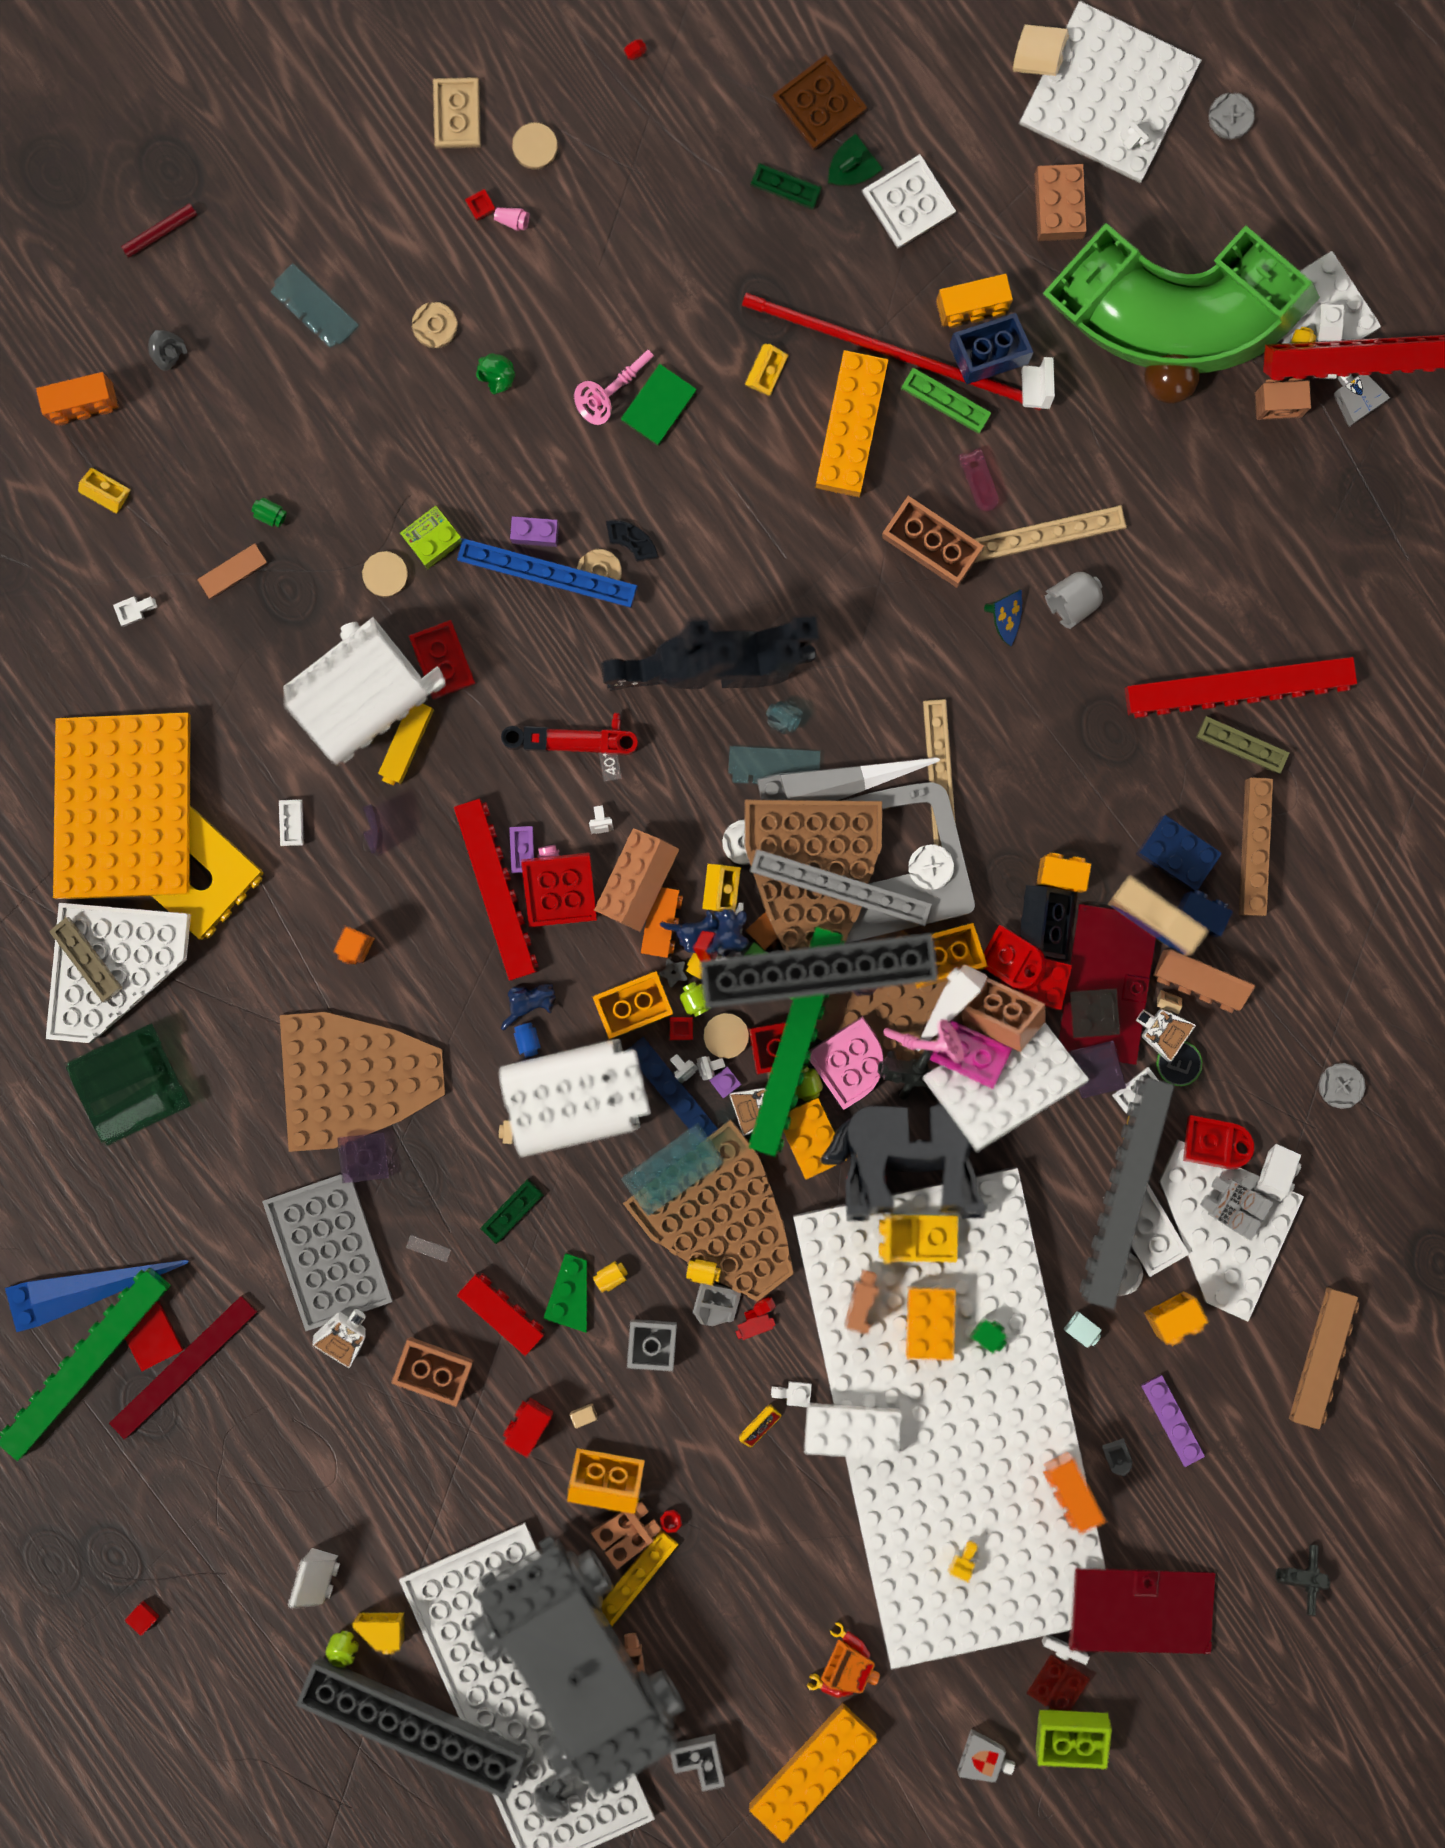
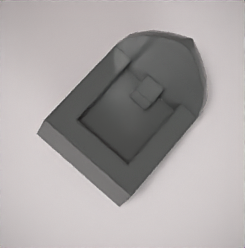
[1102,1438,1133,1476]

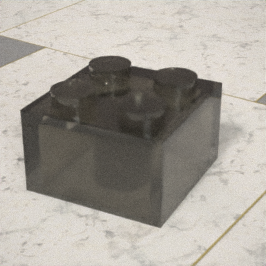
[1069,989,1120,1038]

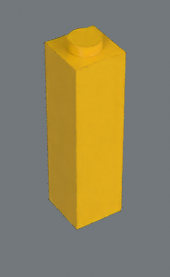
[378,704,434,786]

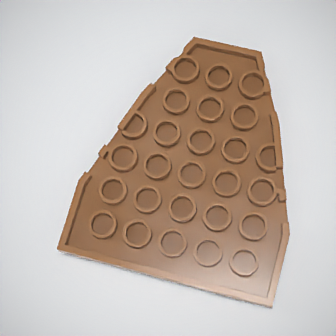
[744,800,882,951]
[815,930,981,1070]
[280,1012,446,1152]
[623,1119,794,1302]

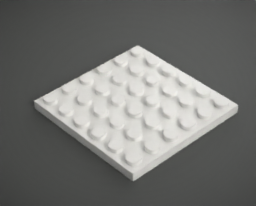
[1019,1,1201,183]

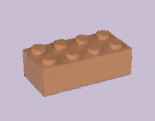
[882,496,984,588]
[594,828,679,932]

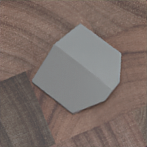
[693,1283,741,1326]

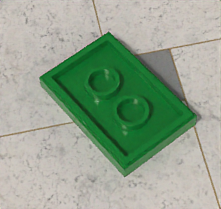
[621,363,697,446]

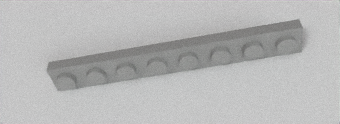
[750,850,932,926]

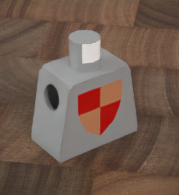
[957,1729,1015,1782]

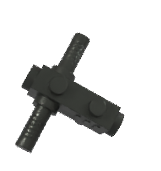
[878,1050,934,1100]
[1275,1545,1330,1616]

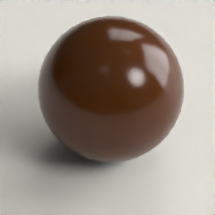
[1144,354,1199,404]

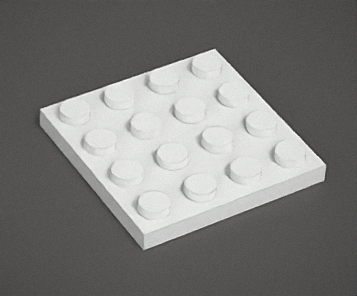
[1280,251,1381,344]

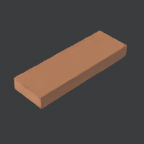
[197,544,268,600]

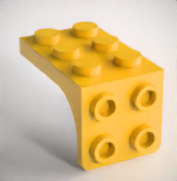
[879,1214,958,1264]

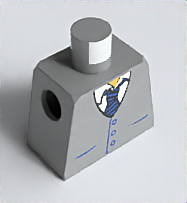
[1334,373,1390,427]

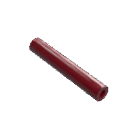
[121,203,197,258]

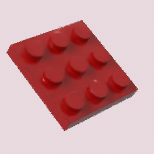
[521,853,597,927]

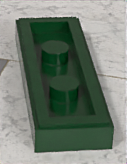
[750,163,822,210]
[480,1179,544,1244]

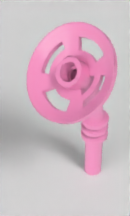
[574,350,654,425]
[883,1019,964,1063]

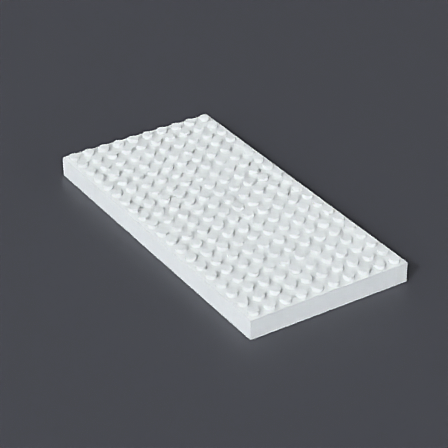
[793,1167,1105,1669]

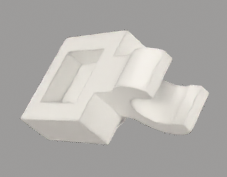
[113,597,158,627]
[771,1381,812,1407]

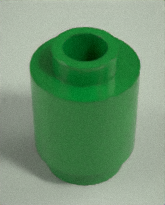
[251,497,287,528]

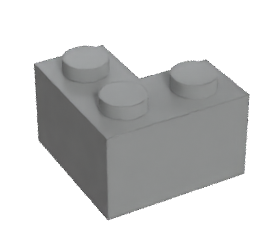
[670,1734,725,1791]

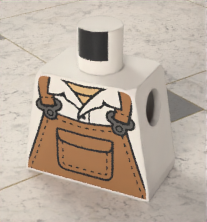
[1136,1009,1196,1061]
[729,1087,766,1136]
[313,1309,366,1368]

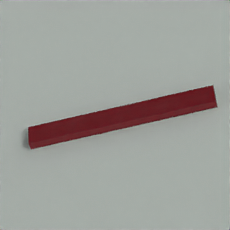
[109,1295,258,1440]

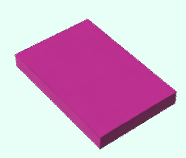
[930,1020,1013,1089]

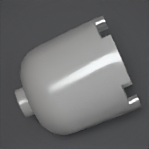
[1045,572,1103,629]

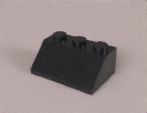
[1020,885,1076,960]

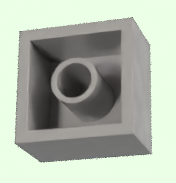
[627,1319,677,1371]

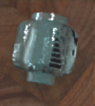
[766,701,801,734]

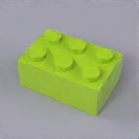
[1036,1710,1111,1769]

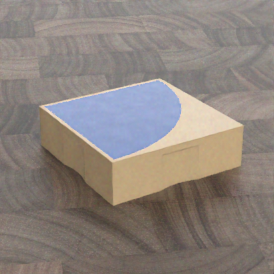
[1108,877,1207,956]

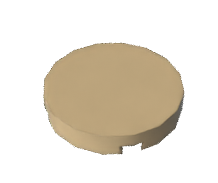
[513,123,557,169]
[412,302,458,348]
[577,549,622,581]
[362,551,408,597]
[704,1013,749,1059]

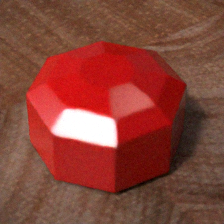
[624,39,647,60]
[753,1297,776,1316]
[660,1509,682,1533]

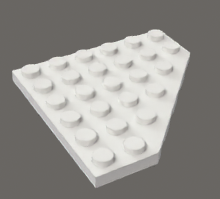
[46,903,191,1043]
[1159,1140,1304,1321]

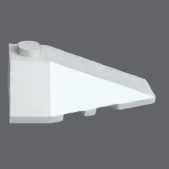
[917,965,988,1051]

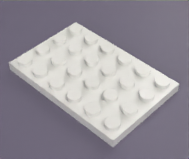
[923,1023,1089,1151]

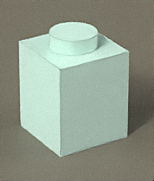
[1064,1311,1101,1348]

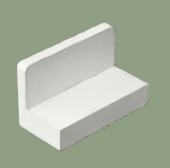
[1022,357,1055,409]

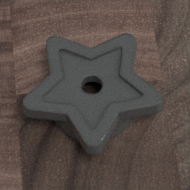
[658,958,688,988]

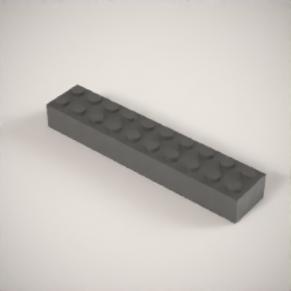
[700,934,938,1008]
[1079,1076,1174,1309]
[296,1656,529,1800]

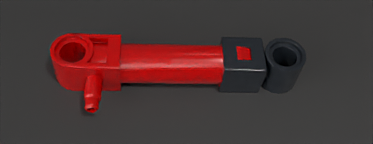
[501,713,638,756]

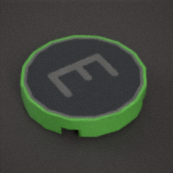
[1156,1042,1203,1086]

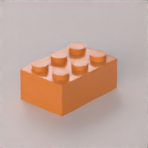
[36,372,119,425]
[1043,1452,1105,1534]

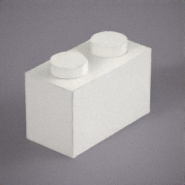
[1255,1144,1301,1201]

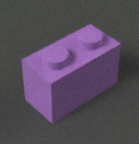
[510,516,559,547]

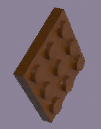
[772,54,867,151]

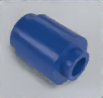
[514,1023,541,1058]

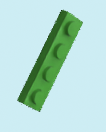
[901,368,991,434]

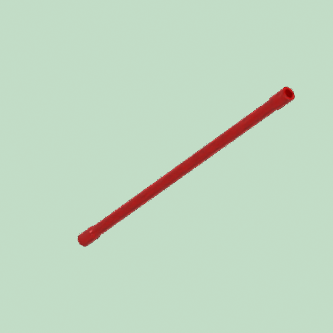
[742,293,1041,410]

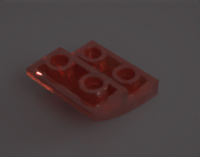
[1026,1654,1090,1711]

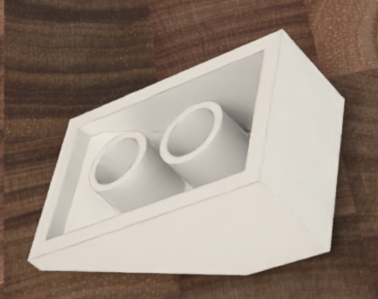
[289,1548,340,1607]

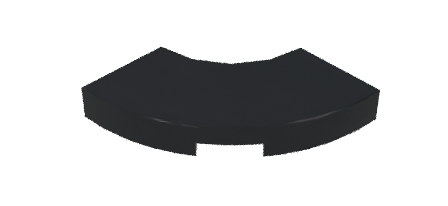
[606,520,659,562]

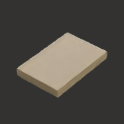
[433,78,481,148]

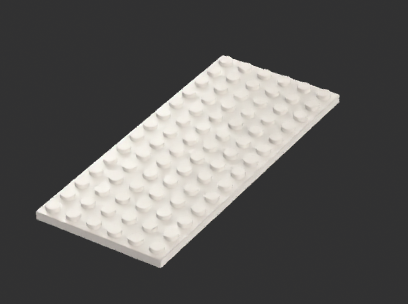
[399,1522,655,1848]

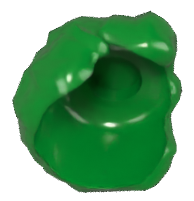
[476,353,515,395]

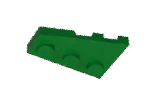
[543,1253,587,1333]

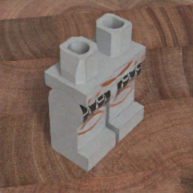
[1200,1176,1273,1241]

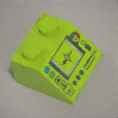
[400,506,462,569]

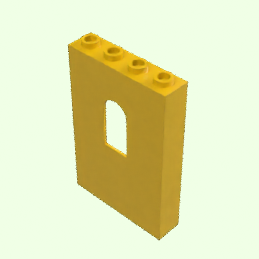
[152,805,264,940]

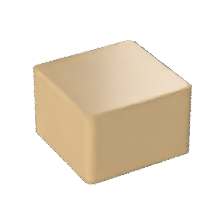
[570,1403,598,1429]

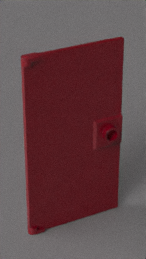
[1059,904,1156,1065]
[1069,1568,1216,1654]

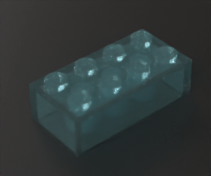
[621,1123,724,1216]

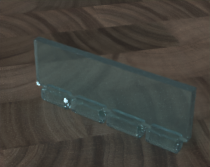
[271,263,358,348]
[728,746,820,784]

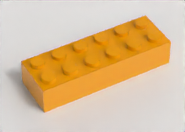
[815,350,888,497]
[749,1702,878,1843]

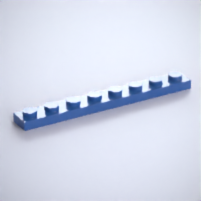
[457,538,638,608]

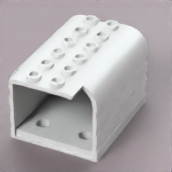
[283,617,445,765]
[500,1039,649,1157]

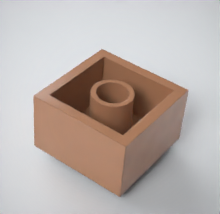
[1255,378,1311,420]

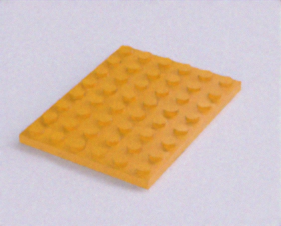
[53,713,191,899]

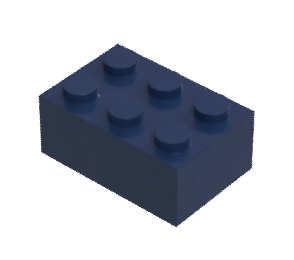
[949,313,1033,385]
[1136,815,1222,892]

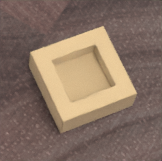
[1157,990,1182,1014]
[499,1120,514,1144]

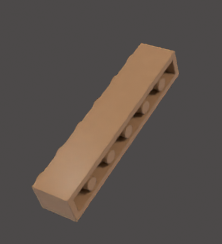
[1239,778,1273,917]
[1289,1287,1359,1430]

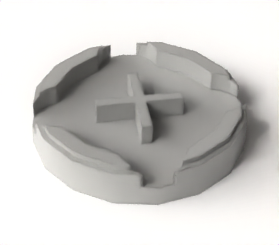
[1208,93,1254,139]
[1319,1063,1365,1109]

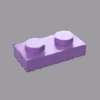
[510,826,534,873]

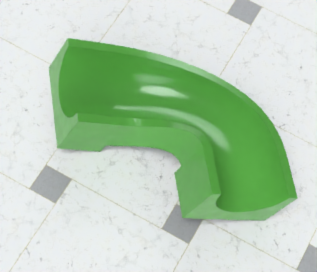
[1043,223,1320,373]

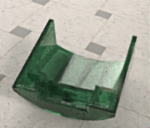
[64,1023,191,1146]

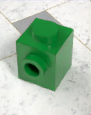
[970,1317,1007,1355]

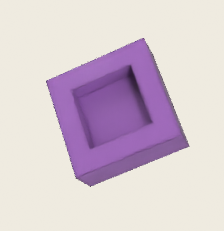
[709,1066,741,1098]

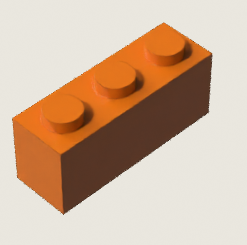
[641,887,683,958]
[334,927,375,965]

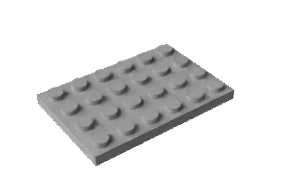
[262,1171,393,1331]

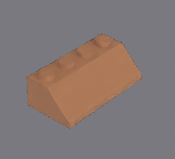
[1153,950,1255,1013]

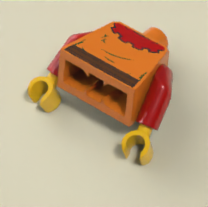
[807,1622,880,1698]

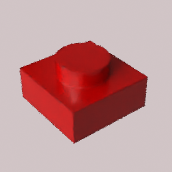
[465,189,496,221]
[670,1017,693,1040]

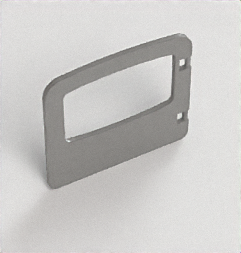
[843,782,975,944]

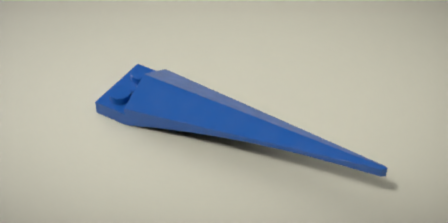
[5,1260,189,1332]

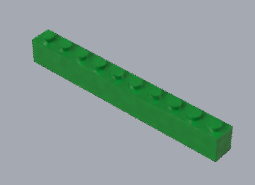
[748,927,845,1156]
[0,1267,171,1461]

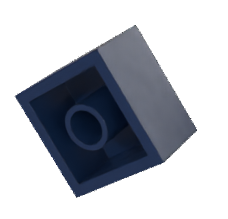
[1177,890,1233,937]

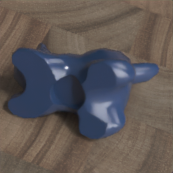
[707,909,748,957]
[660,910,719,953]
[501,984,556,1031]

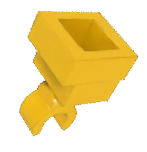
[947,1540,978,1583]

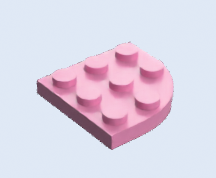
[809,1016,883,1110]

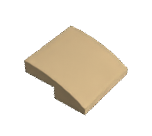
[1013,25,1069,76]

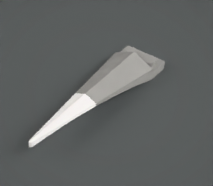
[756,757,940,801]

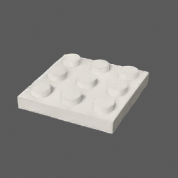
[862,155,956,249]

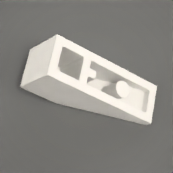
[1313,304,1344,379]

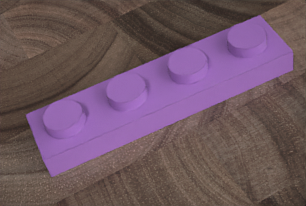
[1141,1374,1205,1467]

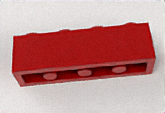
[457,1273,545,1356]

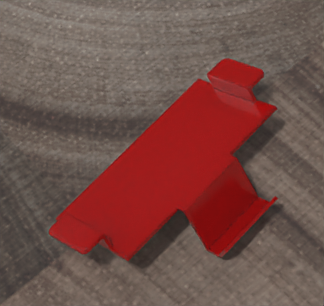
[736,1309,775,1340]

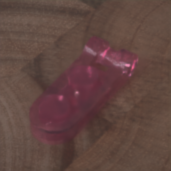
[958,448,998,512]

